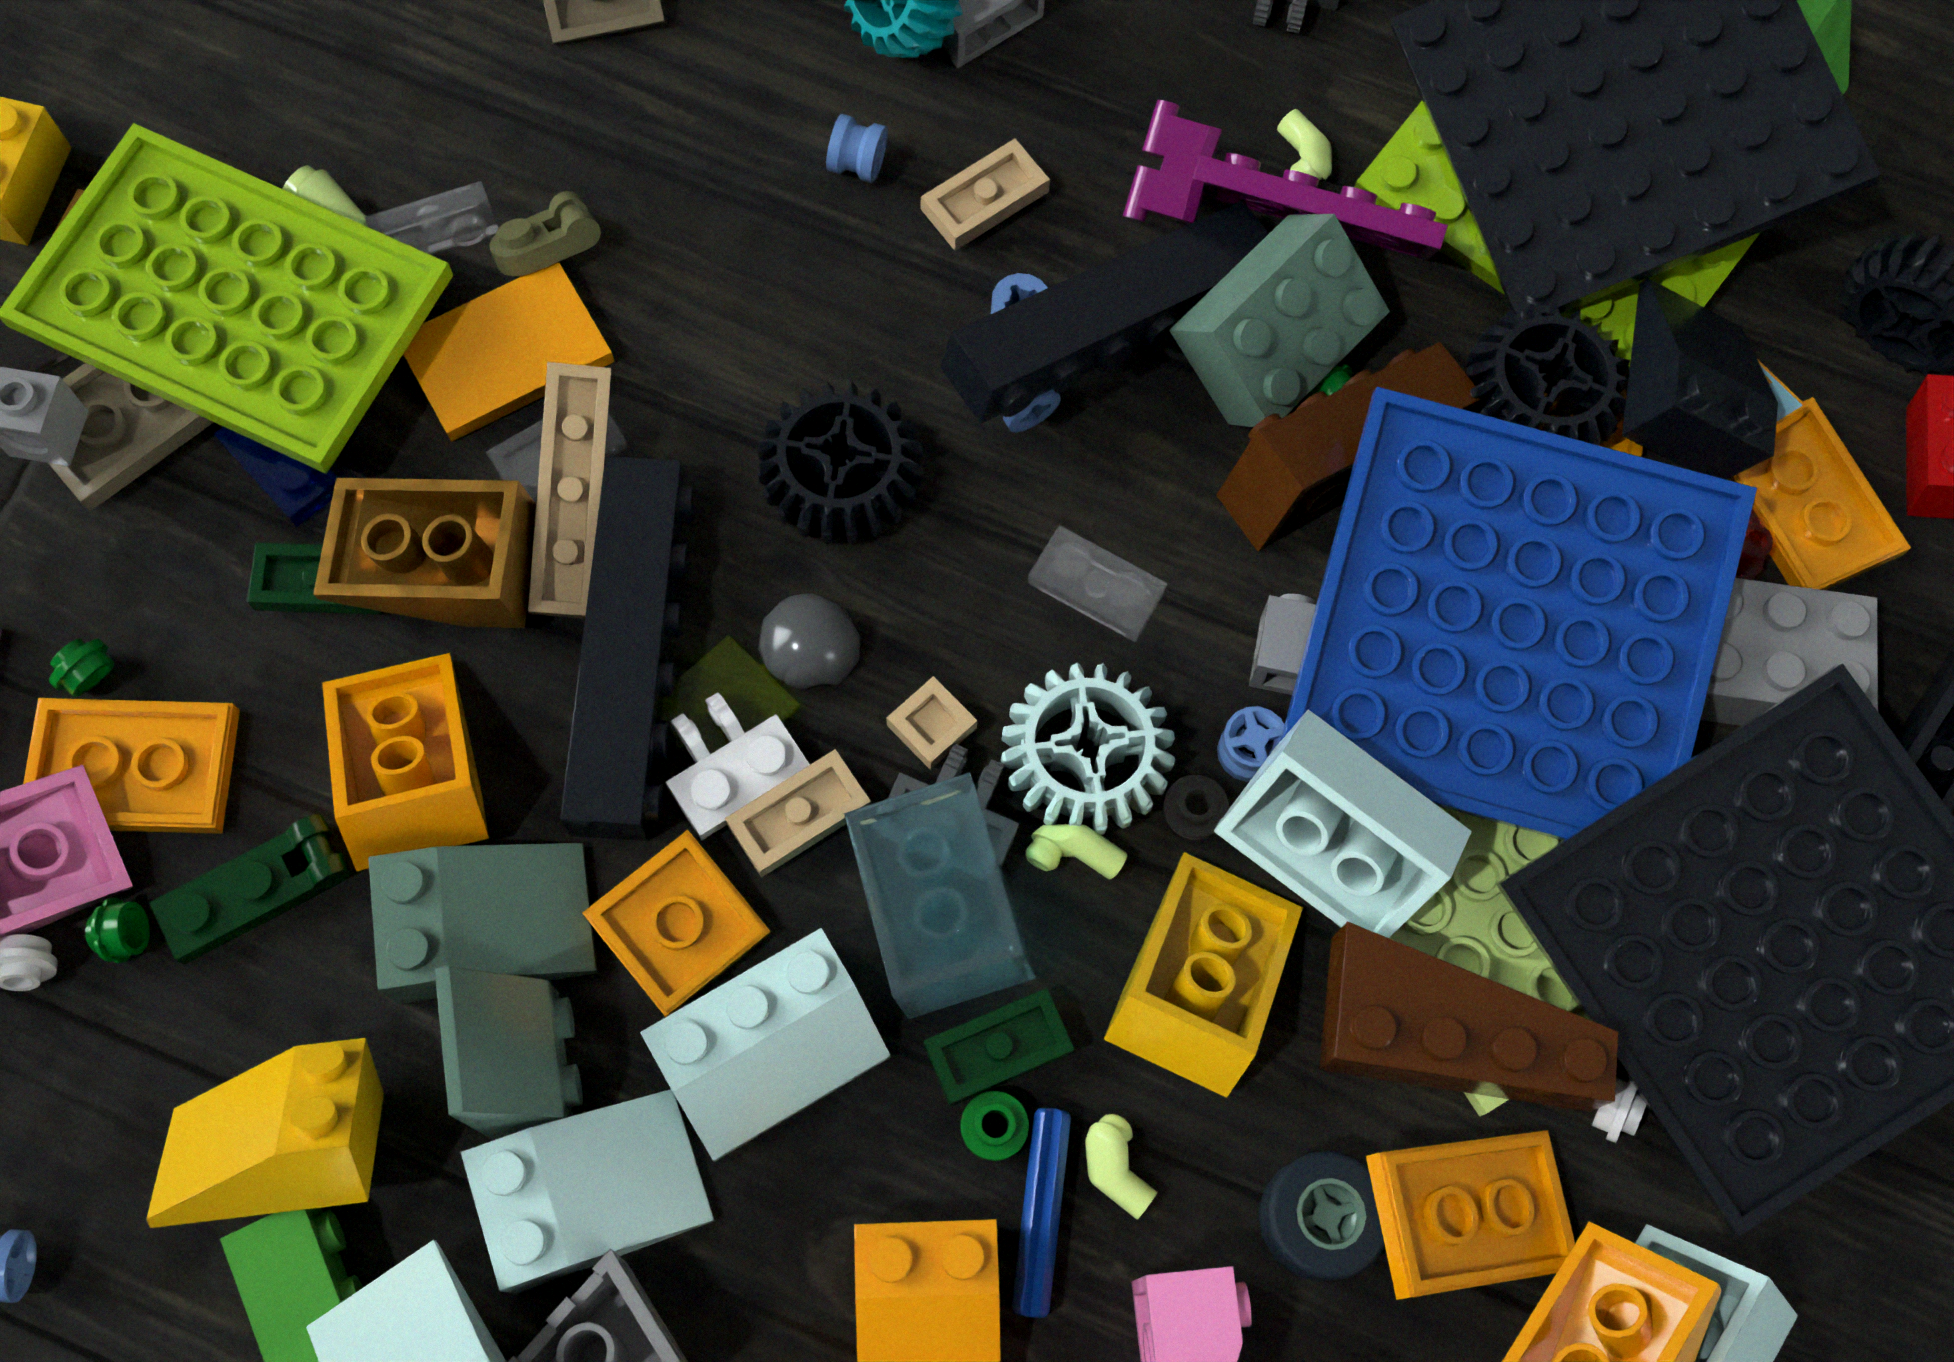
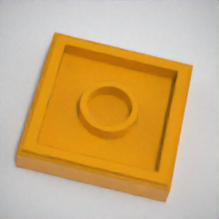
[582,830,771,1017]

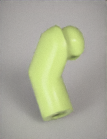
[1277,109,1332,181]
[1026,824,1127,880]
[1085,1114,1158,1220]

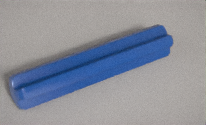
[1011,1108,1071,1318]

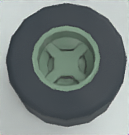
[1259,1151,1385,1282]

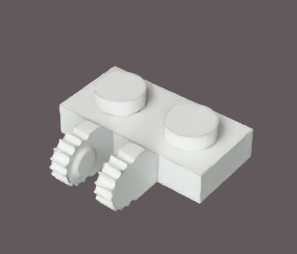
[666,692,810,841]

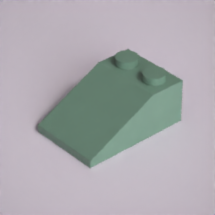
[368,843,598,1004]
[434,966,583,1140]

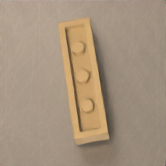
[528,362,611,618]

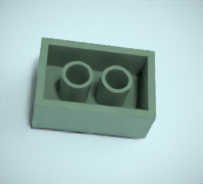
[1169,214,1390,427]

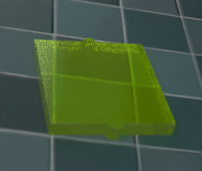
[660,635,800,754]

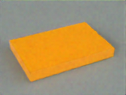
[403,262,615,442]
[1727,397,1911,590]
[23,698,240,834]
[1366,1130,1575,1300]

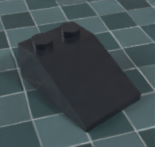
[1622,278,1778,480]

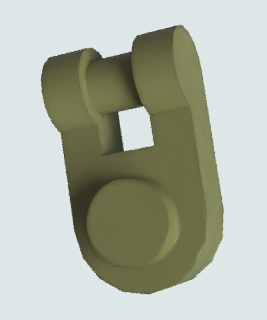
[489,191,601,276]

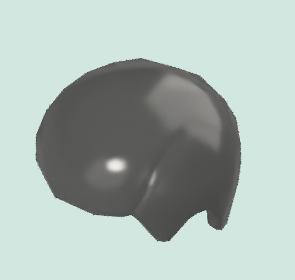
[758,593,861,690]

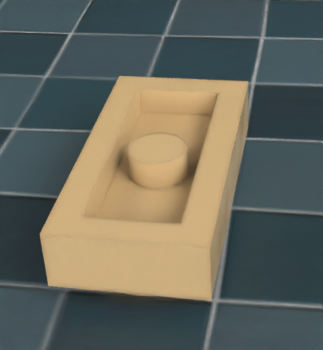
[921,138,1050,251]
[725,749,871,878]

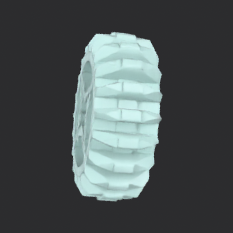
[1001,662,1175,835]

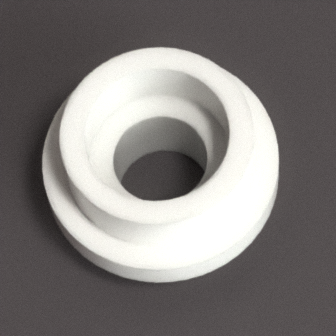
[0,934,58,991]
[1592,1077,1647,1143]

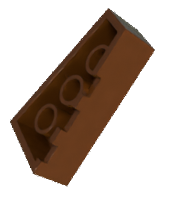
[1216,342,1482,552]
[1319,921,1618,1112]

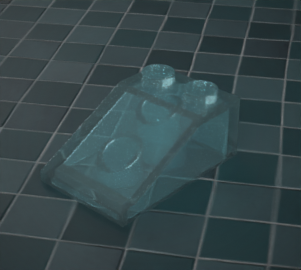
[844,773,1036,1019]

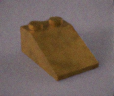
[313,478,536,628]

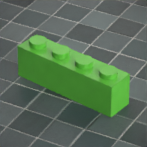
[220,1207,364,1362]

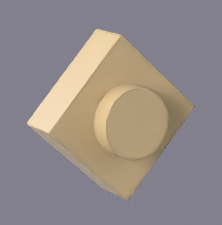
[886,676,977,770]

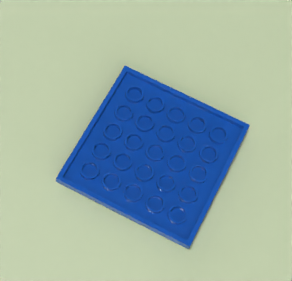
[1280,387,1757,840]

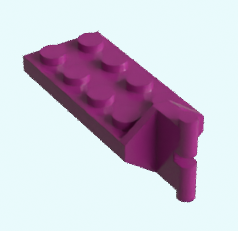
[1123,100,1448,261]

